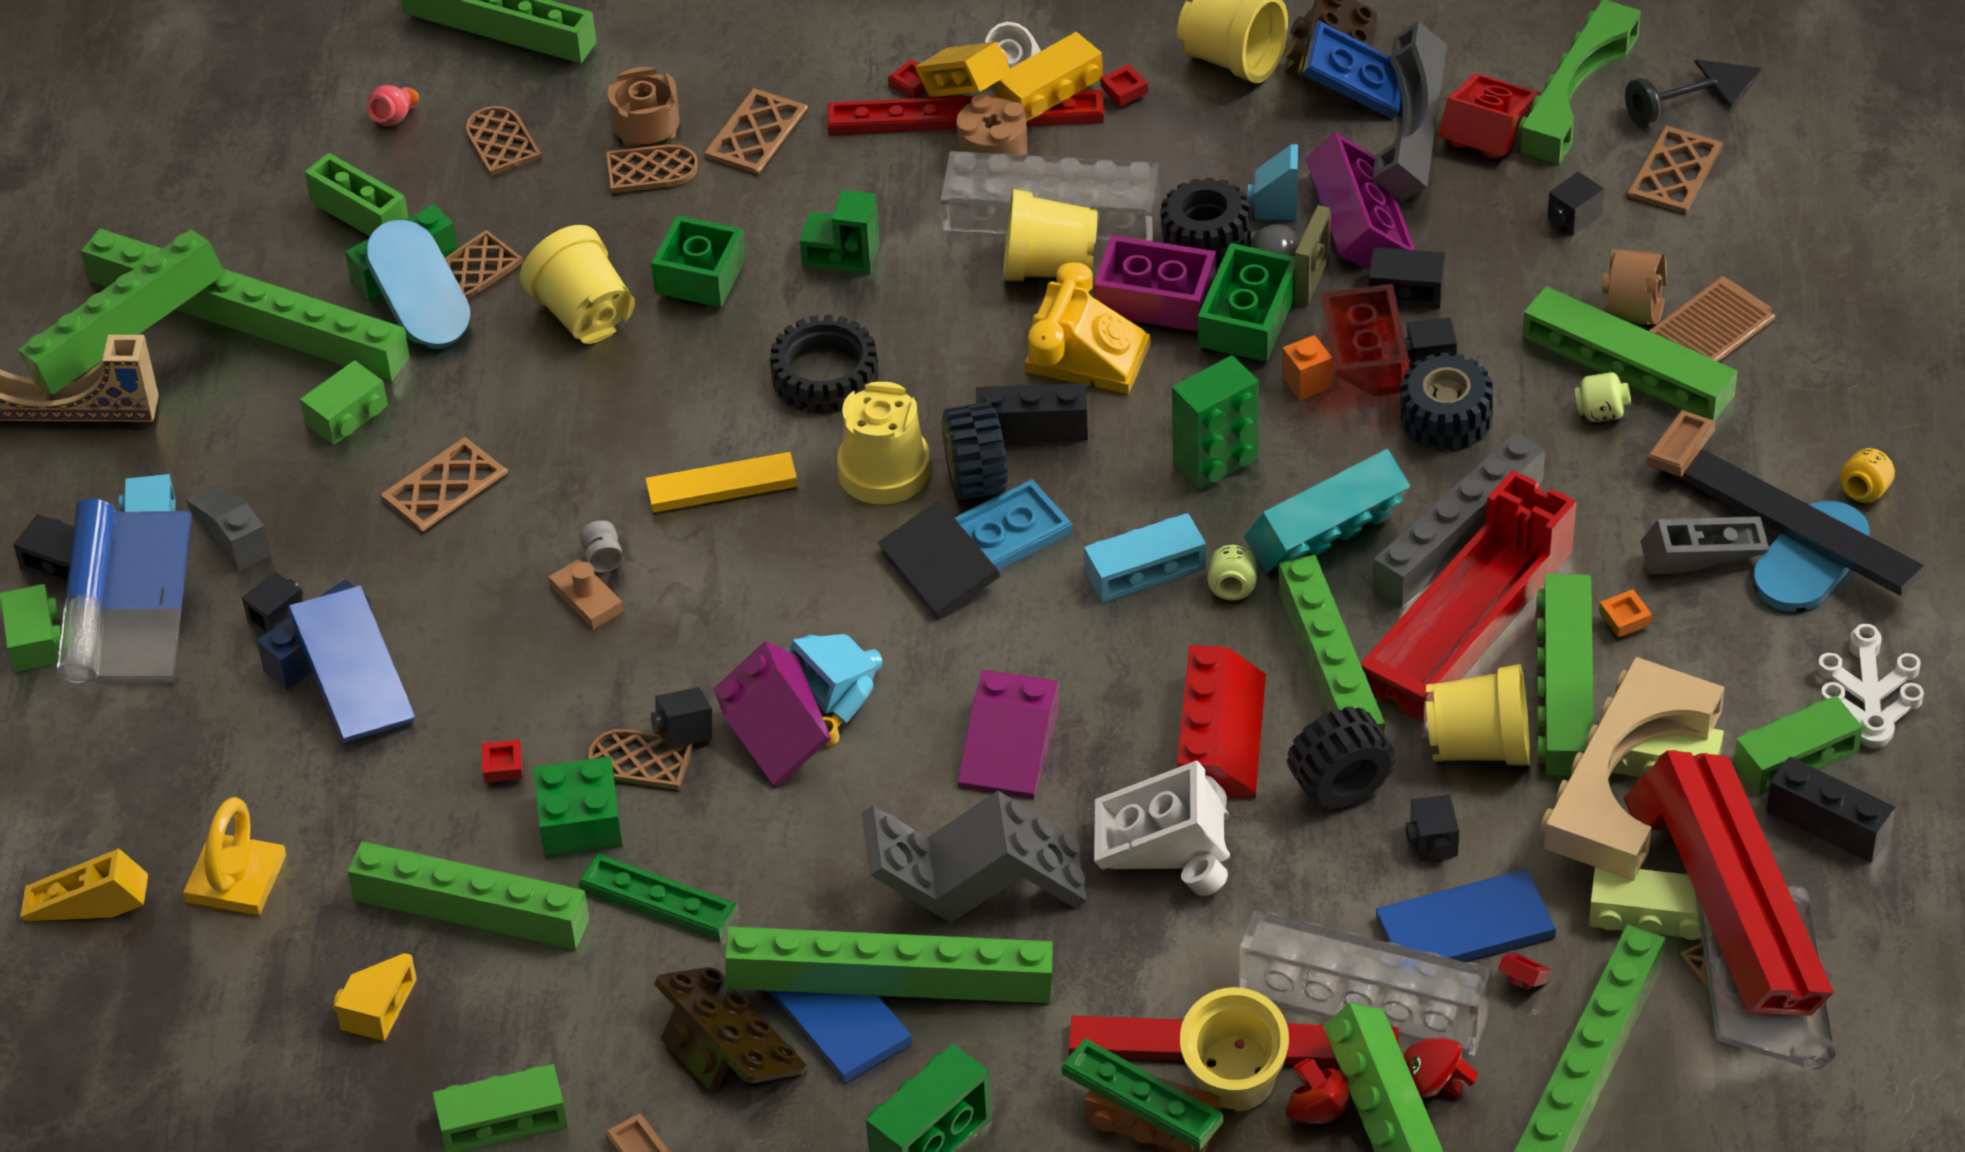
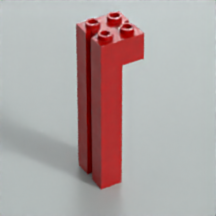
[1360,470,1576,723]
[1623,750,1834,1016]

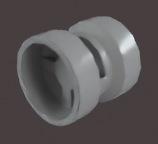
[579,520,624,573]

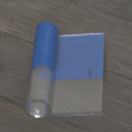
[57,499,192,683]

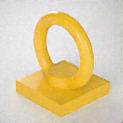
[183,797,286,916]

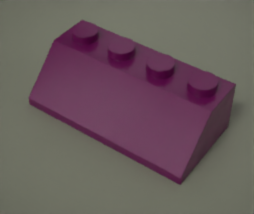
[1305,132,1415,268]

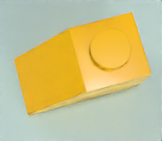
[333,953,417,1041]

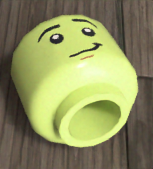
[1575,372,1631,423]
[1207,544,1258,601]

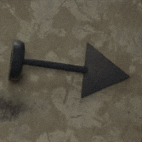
[1625,59,1762,127]

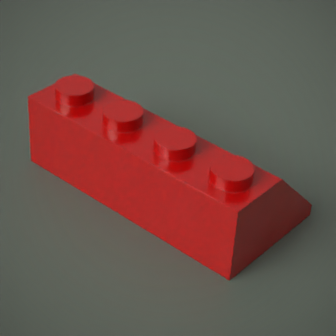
[1177,645,1266,798]

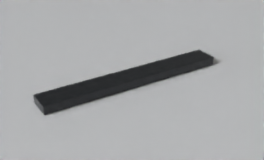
[1667,449,1925,596]

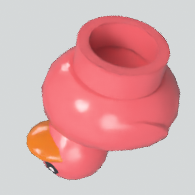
[367,85,419,127]

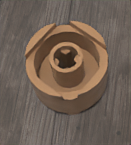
[607,67,680,147]
[956,94,1028,176]
[1602,249,1667,324]

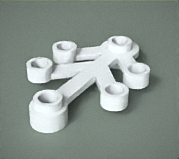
[1818,624,1924,748]

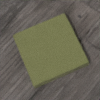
[1294,205,1331,307]

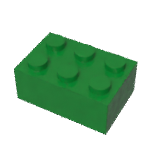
[1198,243,1295,362]
[1172,355,1259,489]
[866,1044,992,1152]

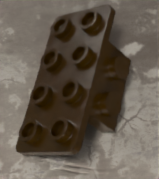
[1284,0,1377,107]
[654,967,806,1090]

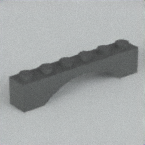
[1372,21,1447,203]
[1373,432,1545,607]

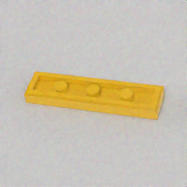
[645,452,798,513]

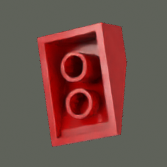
[1438,73,1540,158]

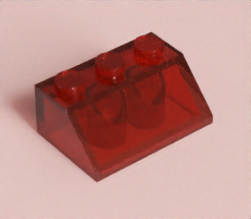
[1321,284,1409,396]

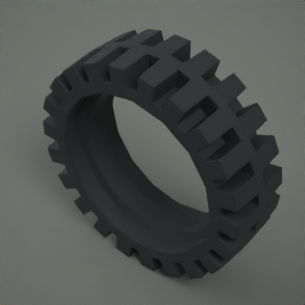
[770,315,878,414]

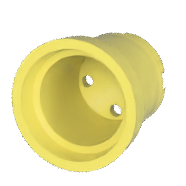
[1177,0,1288,83]
[1003,189,1097,281]
[519,225,635,344]
[837,382,932,505]
[1426,664,1531,766]
[1180,987,1289,1111]

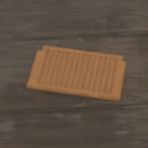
[1649,276,1776,362]

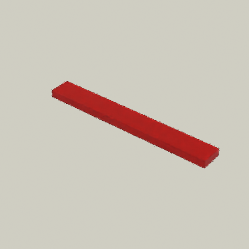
[827,90,1104,135]
[1069,1015,1399,1067]

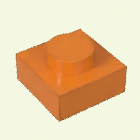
[1599,589,1653,638]

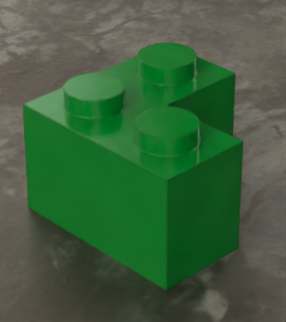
[799,190,880,274]

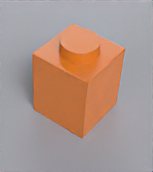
[1282,335,1333,401]

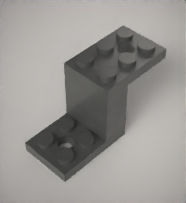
[862,790,1087,923]

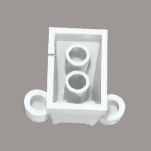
[1094,760,1230,896]

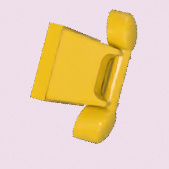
[1025,262,1150,394]

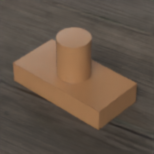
[548,559,624,629]

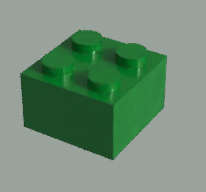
[651,215,746,307]
[533,756,623,857]

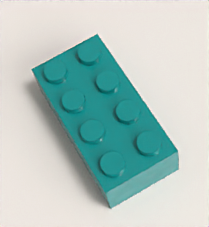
[1244,449,1411,575]

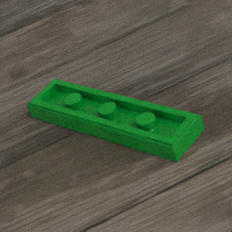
[579,853,738,941]
[1061,1038,1223,1151]

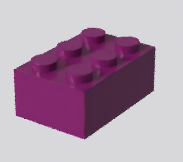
[1093,235,1216,331]

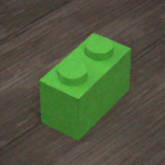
[300,360,388,445]
[0,584,64,672]

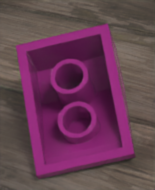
[713,640,831,787]
[958,669,1060,799]

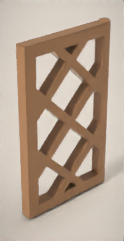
[704,88,808,175]
[1626,125,1723,214]
[380,437,508,532]

